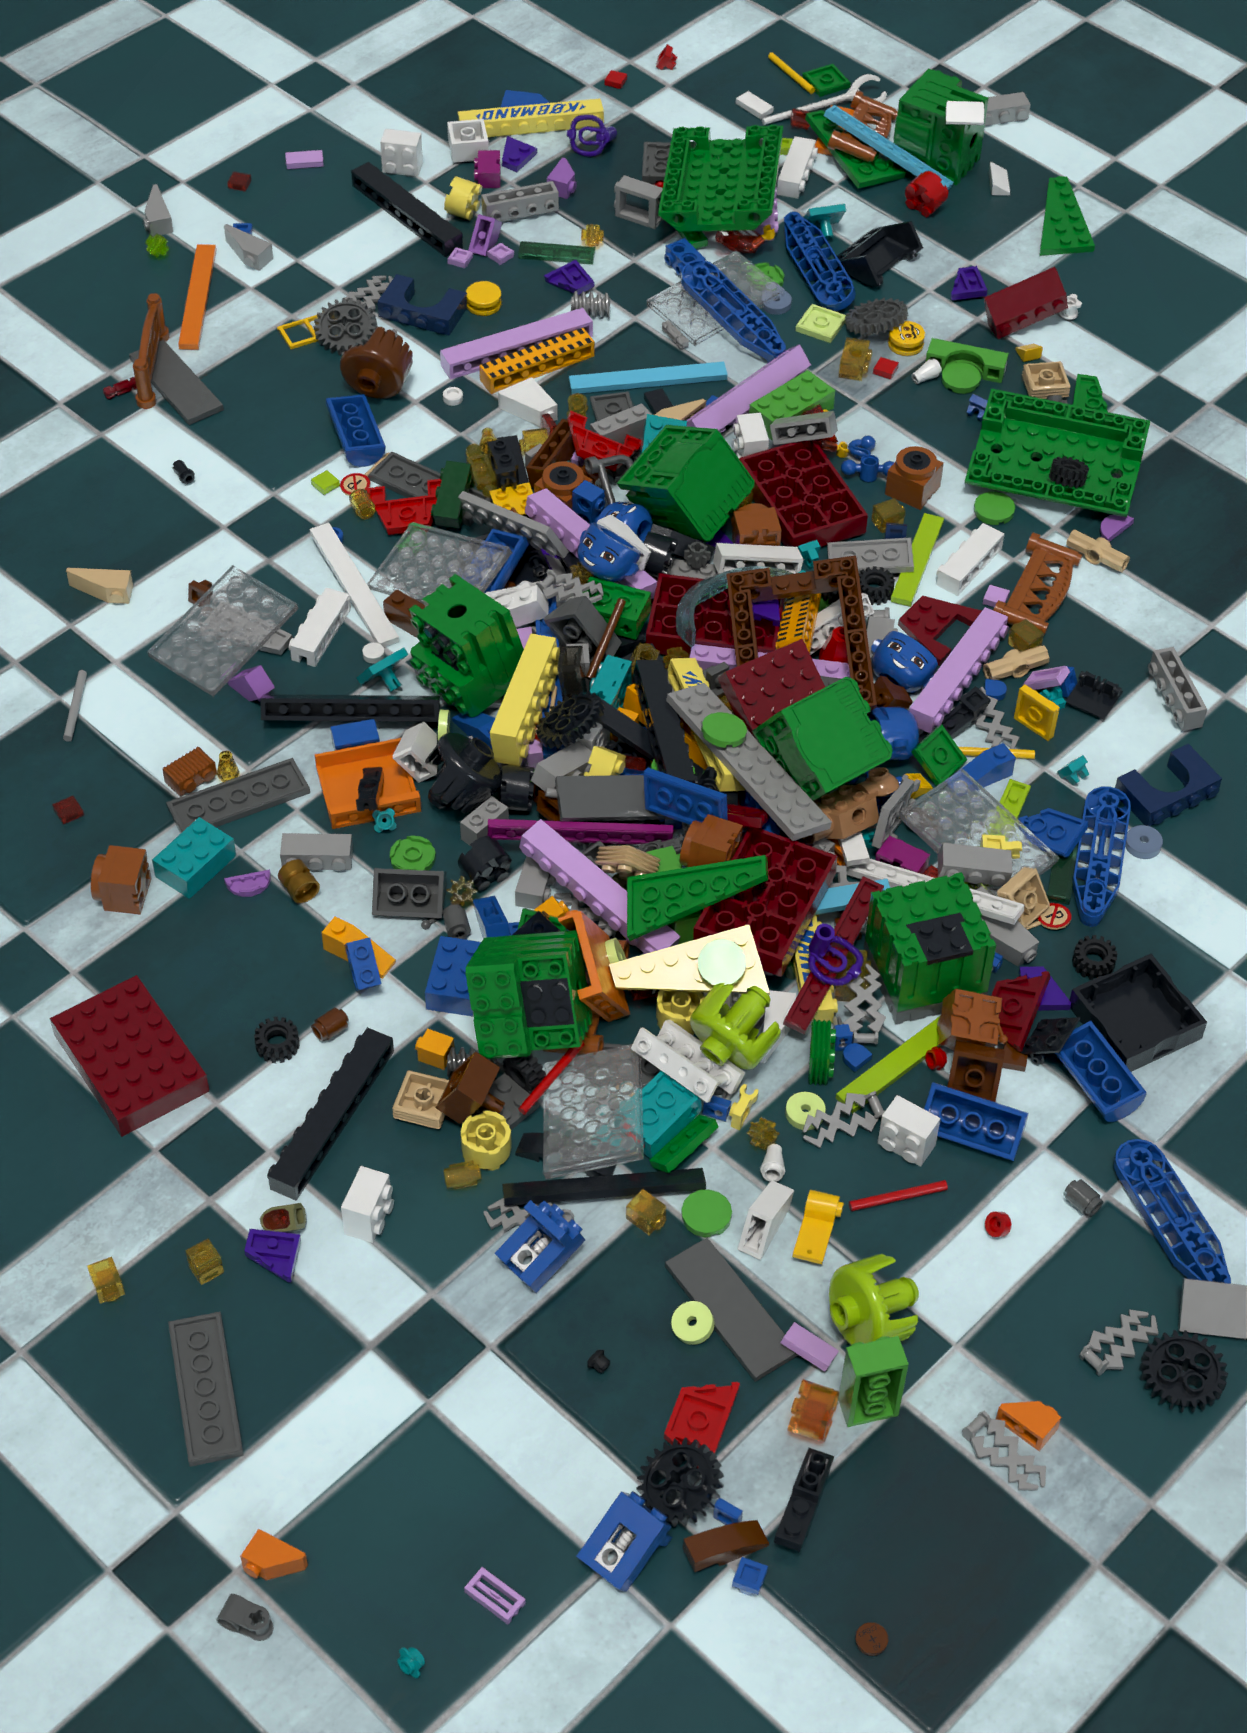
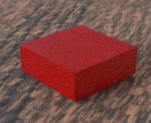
[604,70,627,89]
[873,357,899,379]

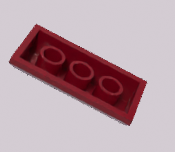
[984,267,1068,339]

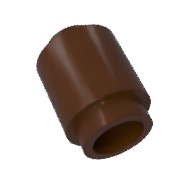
[311,1007,349,1041]

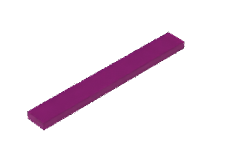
[487,819,673,844]

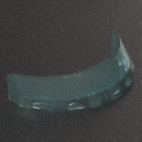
[676,566,794,647]

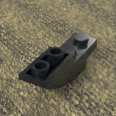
[774,1448,834,1552]

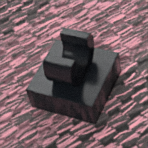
[494,465,518,491]

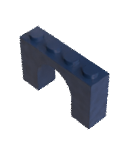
[377,274,468,336]
[1115,744,1222,826]

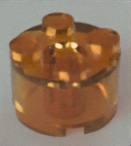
[788,1379,839,1442]

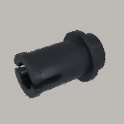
[172,460,195,484]

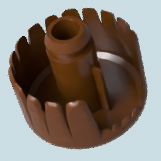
[340,327,413,399]

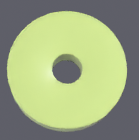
[438,710,450,741]
[605,938,626,964]
[785,1092,826,1130]
[671,1301,715,1345]

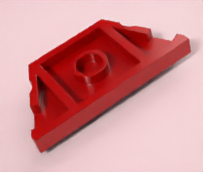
[664,1382,740,1469]

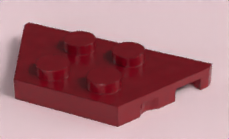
[727,804,769,828]
[991,971,1051,1052]

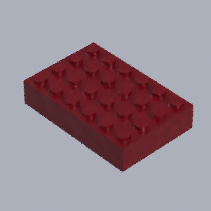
[739,440,868,547]
[646,573,785,658]
[717,639,825,738]
[693,827,837,977]
[50,975,209,1137]

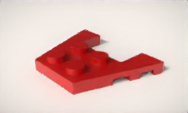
[567,411,642,471]
[366,479,442,535]

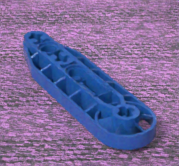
[784,211,856,311]
[681,260,786,363]
[1072,786,1131,927]
[1114,1139,1231,1283]

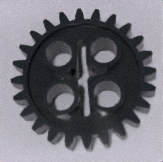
[536,691,605,749]
[1140,1330,1228,1413]
[636,1438,724,1527]

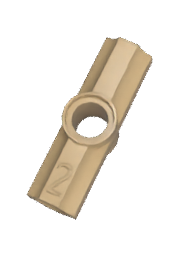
[1066,529,1130,573]
[983,646,1050,680]

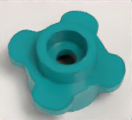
[372,808,396,832]
[397,1647,425,1678]

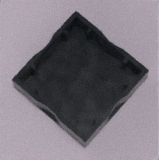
[1070,954,1207,1072]

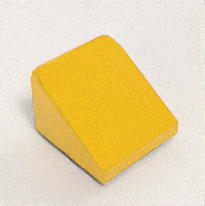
[1015,343,1043,362]
[905,773,933,799]

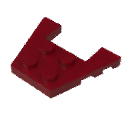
[898,595,982,666]

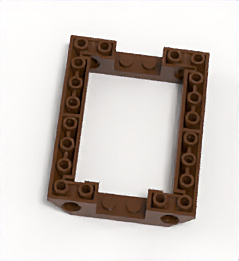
[727,555,877,714]

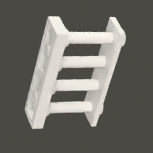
[631,1019,746,1103]

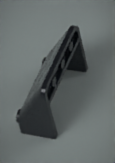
[833,221,923,287]

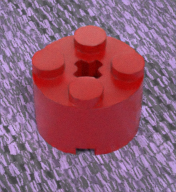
[905,171,948,217]

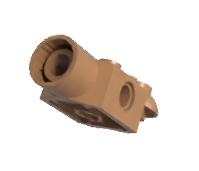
[802,768,899,844]

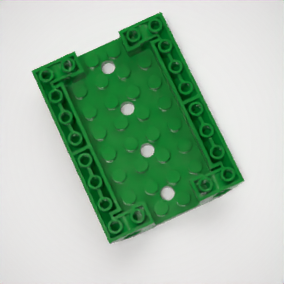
[658,125,783,231]
[964,388,1151,517]

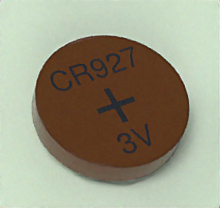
[855,1622,888,1656]

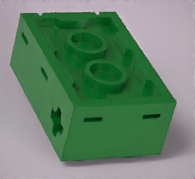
[583,576,651,640]

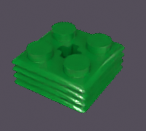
[808,1019,836,1086]

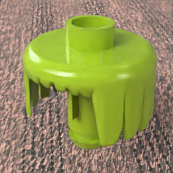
[690,983,781,1070]
[829,1254,919,1345]

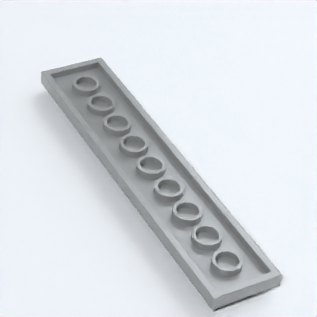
[666,683,832,841]

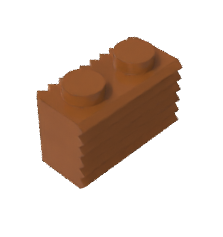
[162,747,217,797]

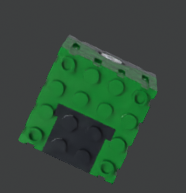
[864,872,996,1025]

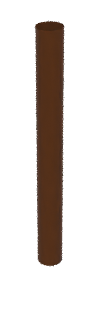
[586,598,626,680]

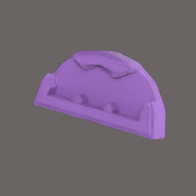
[1100,515,1134,542]
[224,869,271,897]

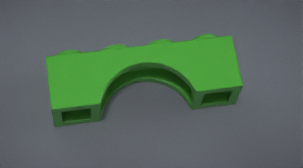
[926,338,1009,383]

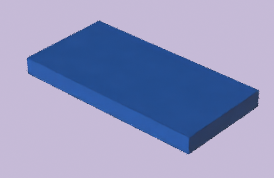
[643,768,728,825]

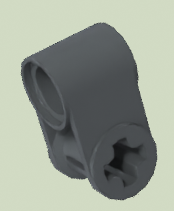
[216,1594,274,1641]

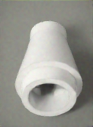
[911,359,942,384]
[760,1144,785,1182]

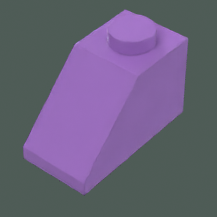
[547,158,577,199]
[468,214,502,256]
[227,665,275,702]

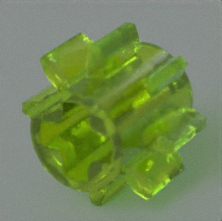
[145,233,169,257]

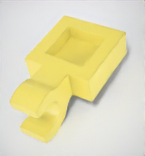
[981,834,1022,859]
[729,1084,759,1130]

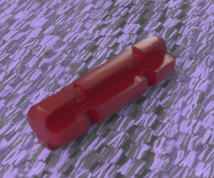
[103,376,136,399]

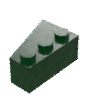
[431,460,475,529]

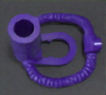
[567,114,617,157]
[808,923,864,986]

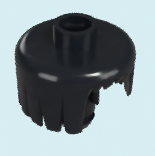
[425,732,502,814]

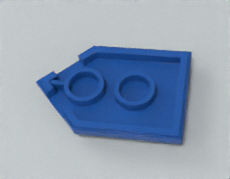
[500,90,551,108]
[1018,808,1089,857]

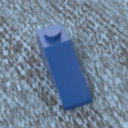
[452,712,495,758]
[944,743,1016,799]
[472,896,510,938]

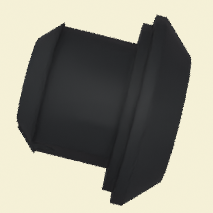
[587,1350,610,1373]

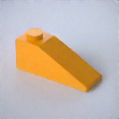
[321,916,396,979]

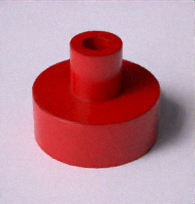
[985,1211,1012,1237]

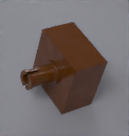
[948,1040,1005,1102]
[436,1051,505,1124]

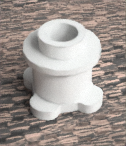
[1059,294,1082,320]

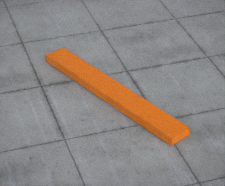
[178,244,216,350]

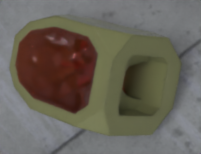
[260,1203,306,1232]

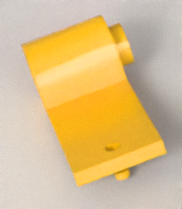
[792,1189,844,1264]

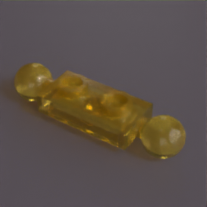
[466,444,497,499]

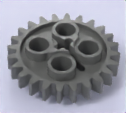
[314,298,378,355]
[845,298,908,335]

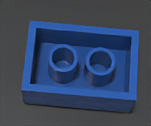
[425,936,481,1017]

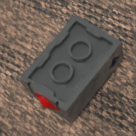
[642,142,671,188]

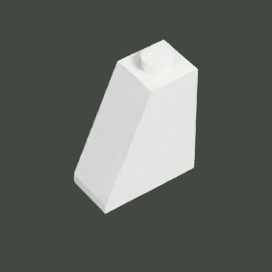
[498,378,558,427]
[393,722,437,782]
[737,1180,794,1260]

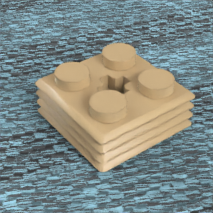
[1022,361,1071,399]
[595,845,661,880]
[997,867,1050,928]
[392,1070,449,1129]

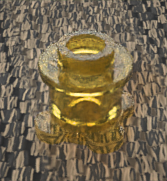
[567,393,588,417]

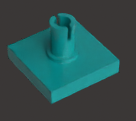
[803,204,847,239]
[357,647,409,692]

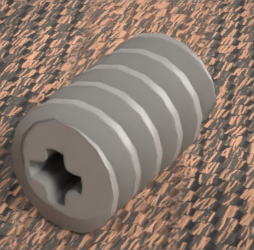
[571,291,611,318]

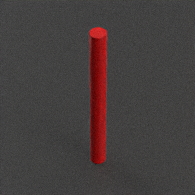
[518,1041,585,1115]
[849,1180,948,1211]

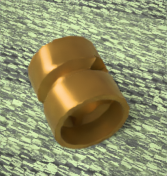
[278,859,320,903]

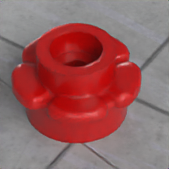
[925,1046,947,1070]

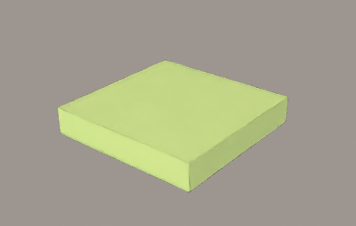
[796,304,846,343]

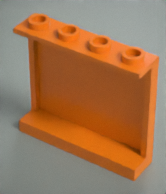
[315,738,421,829]
[558,910,630,1022]

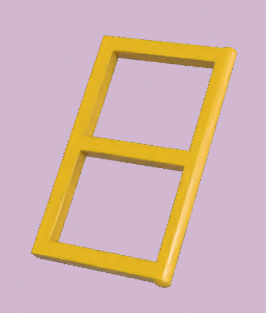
[277,315,337,349]

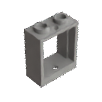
[614,175,663,229]

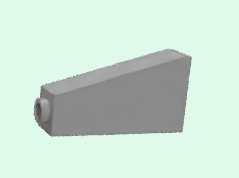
[976,886,1039,966]

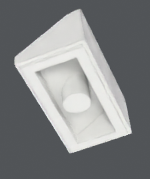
[945,101,984,125]
[988,162,1010,195]

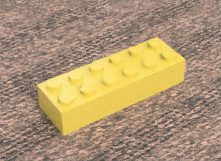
[489,634,562,766]

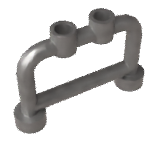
[584,455,634,505]

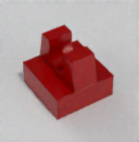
[656,44,677,70]

